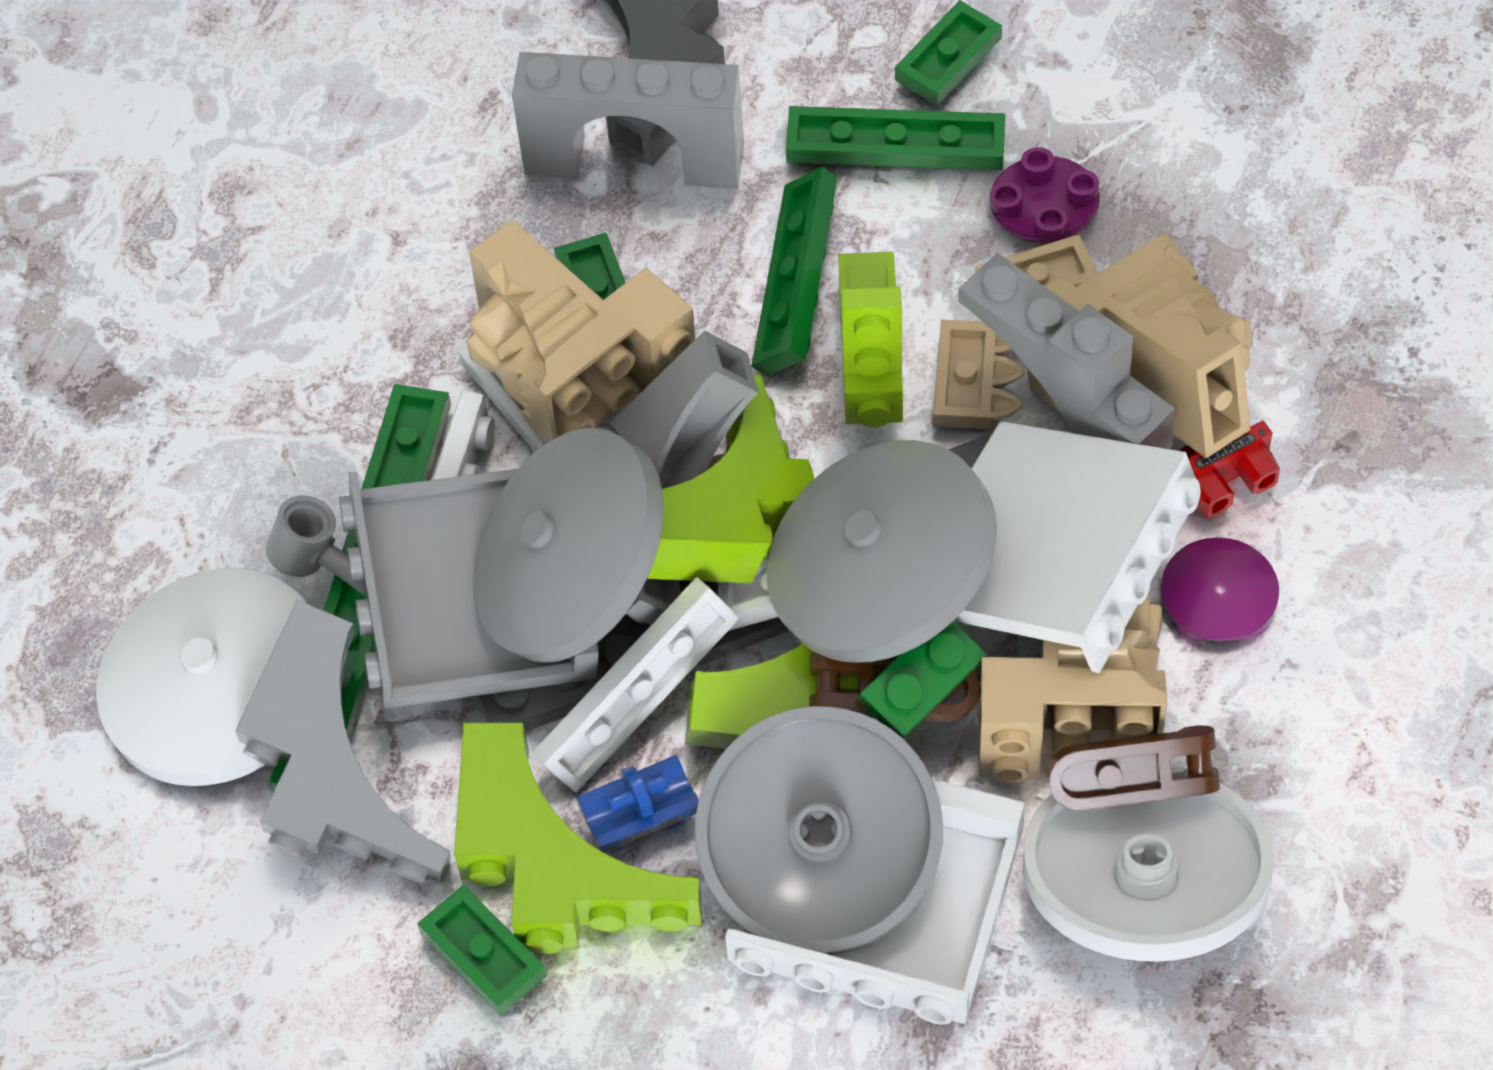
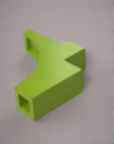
[838,252,903,427]
[647,374,815,583]
[685,643,857,749]
[454,723,702,954]

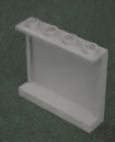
[339,448,599,709]

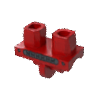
[1179,420,1280,519]

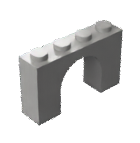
[512,52,744,188]

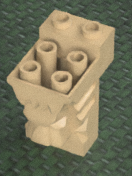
[467,219,695,444]
[1027,233,1253,458]
[979,593,1167,783]

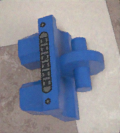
[576,755,699,853]

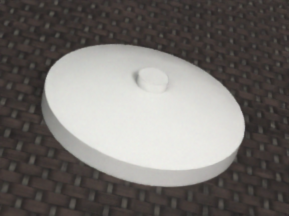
[96,568,307,786]
[1023,767,1273,962]

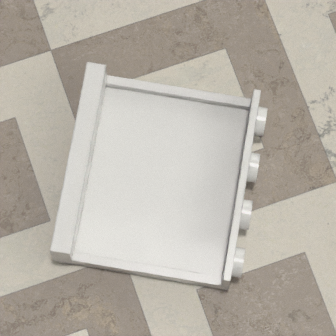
[954,421,1201,673]
[725,779,1025,1025]

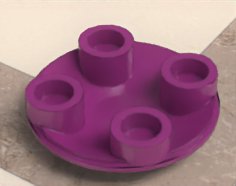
[990,147,1100,243]
[1161,537,1279,641]

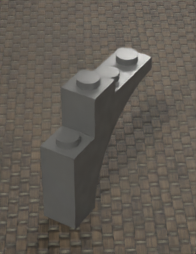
[601,0,725,166]

